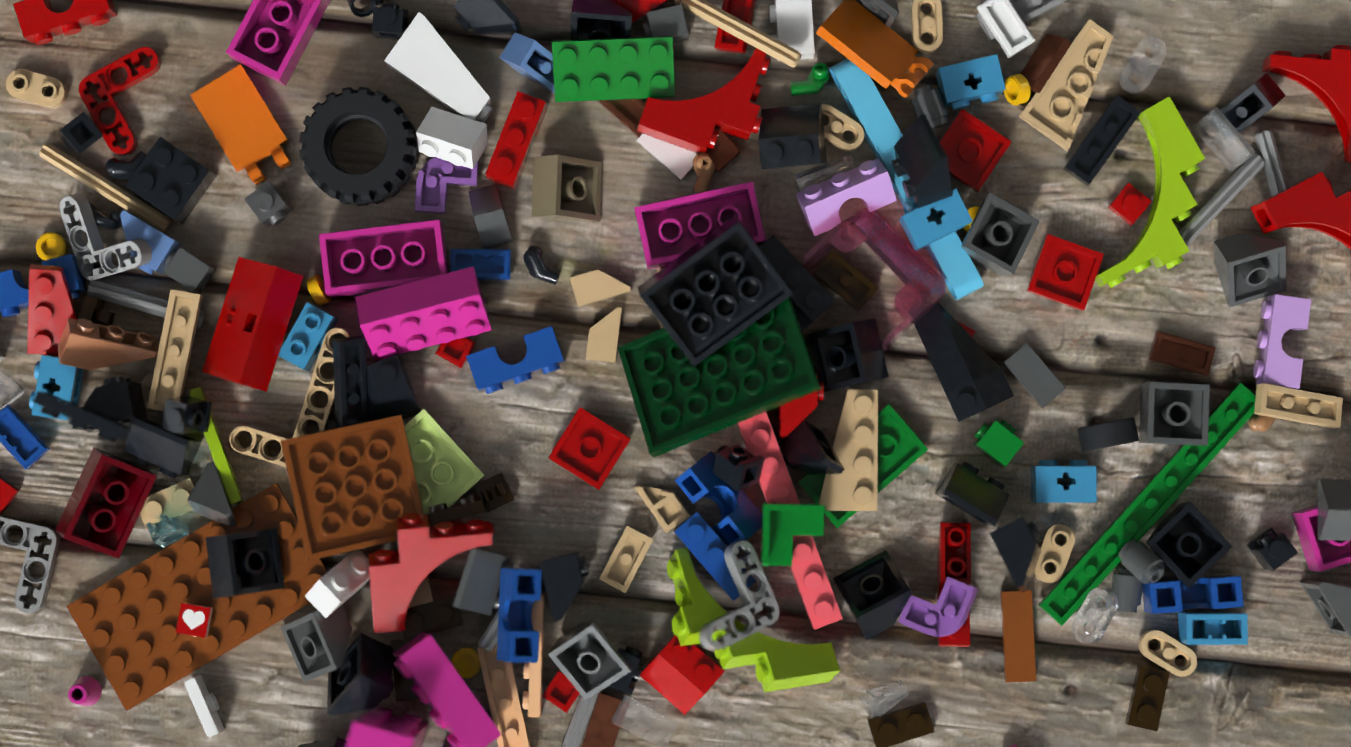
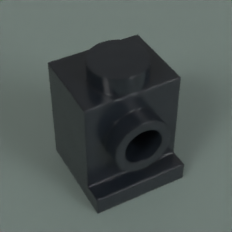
[372,3,409,40]
[59,112,103,154]
[162,396,212,434]
[712,445,764,491]
[1247,527,1298,571]
[609,645,644,695]

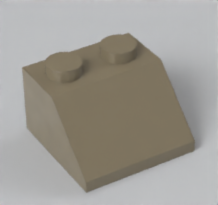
[531,154,602,222]

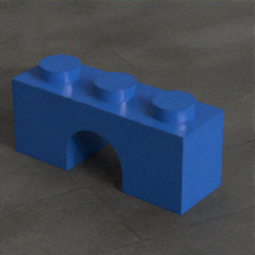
[0,254,87,317]
[466,326,565,394]
[675,451,762,546]
[674,511,757,601]
[497,568,542,663]
[1142,575,1244,614]

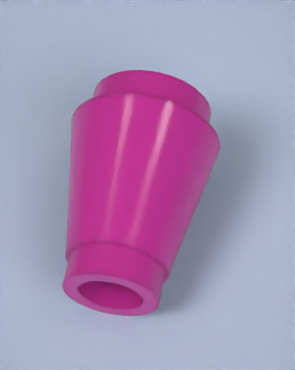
[68,676,102,706]

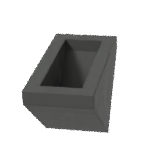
[468,184,513,249]
[187,461,237,527]
[1318,479,1351,541]

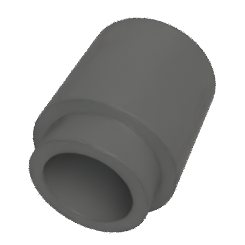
[911,85,949,130]
[1119,540,1165,584]
[1110,568,1143,613]

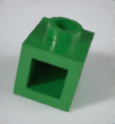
[973,420,1024,467]

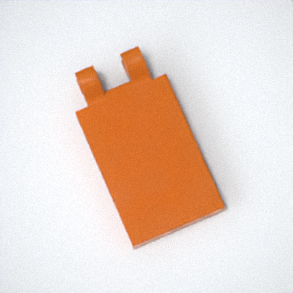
[816,0,934,98]
[190,64,292,185]

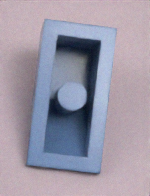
[499,32,555,94]
[120,210,181,275]

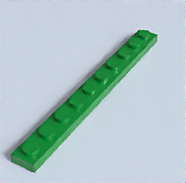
[1038,383,1256,626]

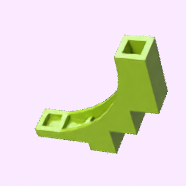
[1095,96,1205,288]
[667,548,840,692]

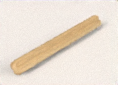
[673,0,802,67]
[39,143,172,232]

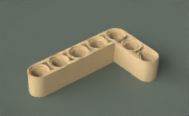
[229,328,352,467]

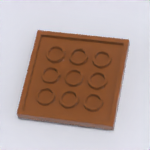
[280,415,424,561]

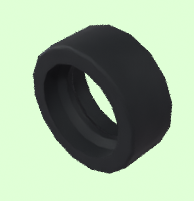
[1077,417,1139,452]

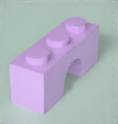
[796,159,897,236]
[1253,294,1311,389]

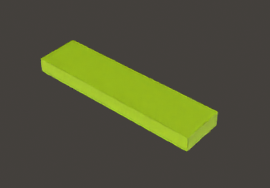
[189,387,244,505]

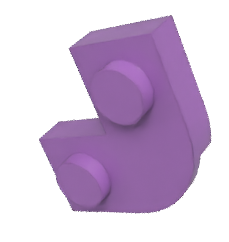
[415,157,479,214]
[898,577,978,637]

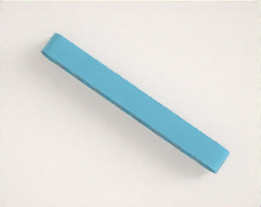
[829,58,984,301]

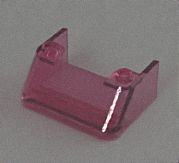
[803,208,946,351]

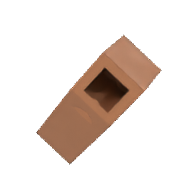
[58,318,159,370]

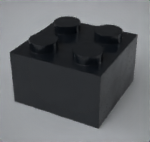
[125,137,217,224]

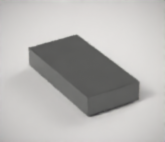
[1003,343,1066,408]

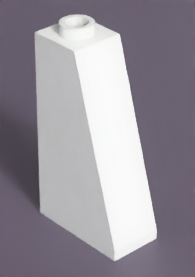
[384,12,493,123]

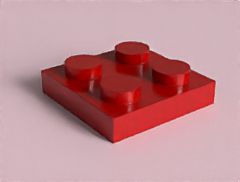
[940,109,1011,192]
[1026,234,1104,311]
[548,407,631,490]

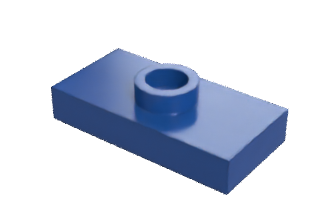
[450,249,511,280]
[0,405,50,469]

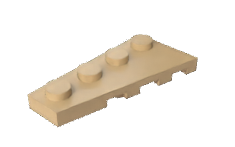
[1019,19,1114,151]
[817,389,878,511]

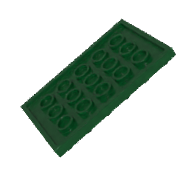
[617,281,821,457]

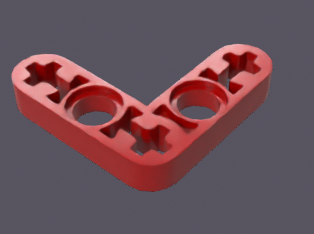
[78,47,161,156]

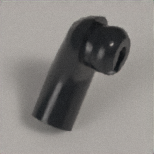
[105,150,147,180]
[88,201,122,230]
[524,245,561,285]

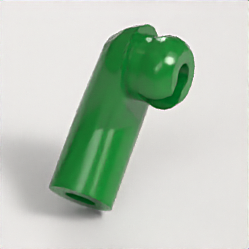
[790,62,830,96]

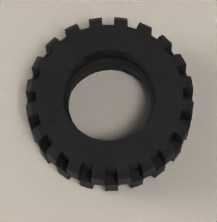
[299,87,419,206]

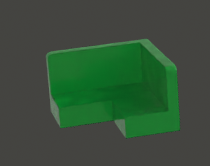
[761,504,826,566]

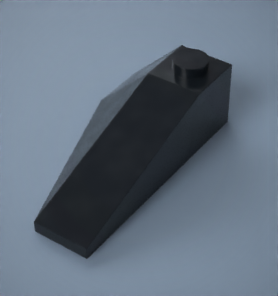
[909,300,1014,422]

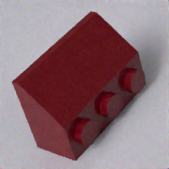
[55,447,157,559]

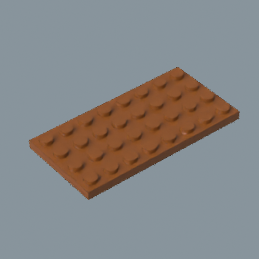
[66,483,329,711]

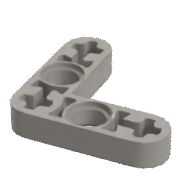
[59,194,152,281]
[0,515,60,613]
[699,540,780,651]

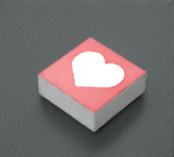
[175,602,213,638]

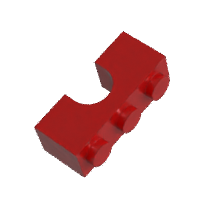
[13,0,117,45]
[485,91,548,190]

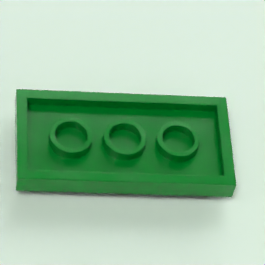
[552,35,675,102]
[797,404,929,528]

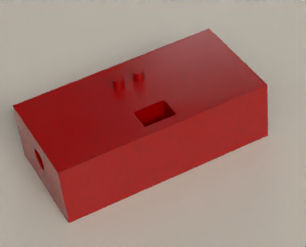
[202,257,303,392]

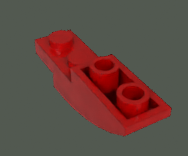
[937,522,971,647]

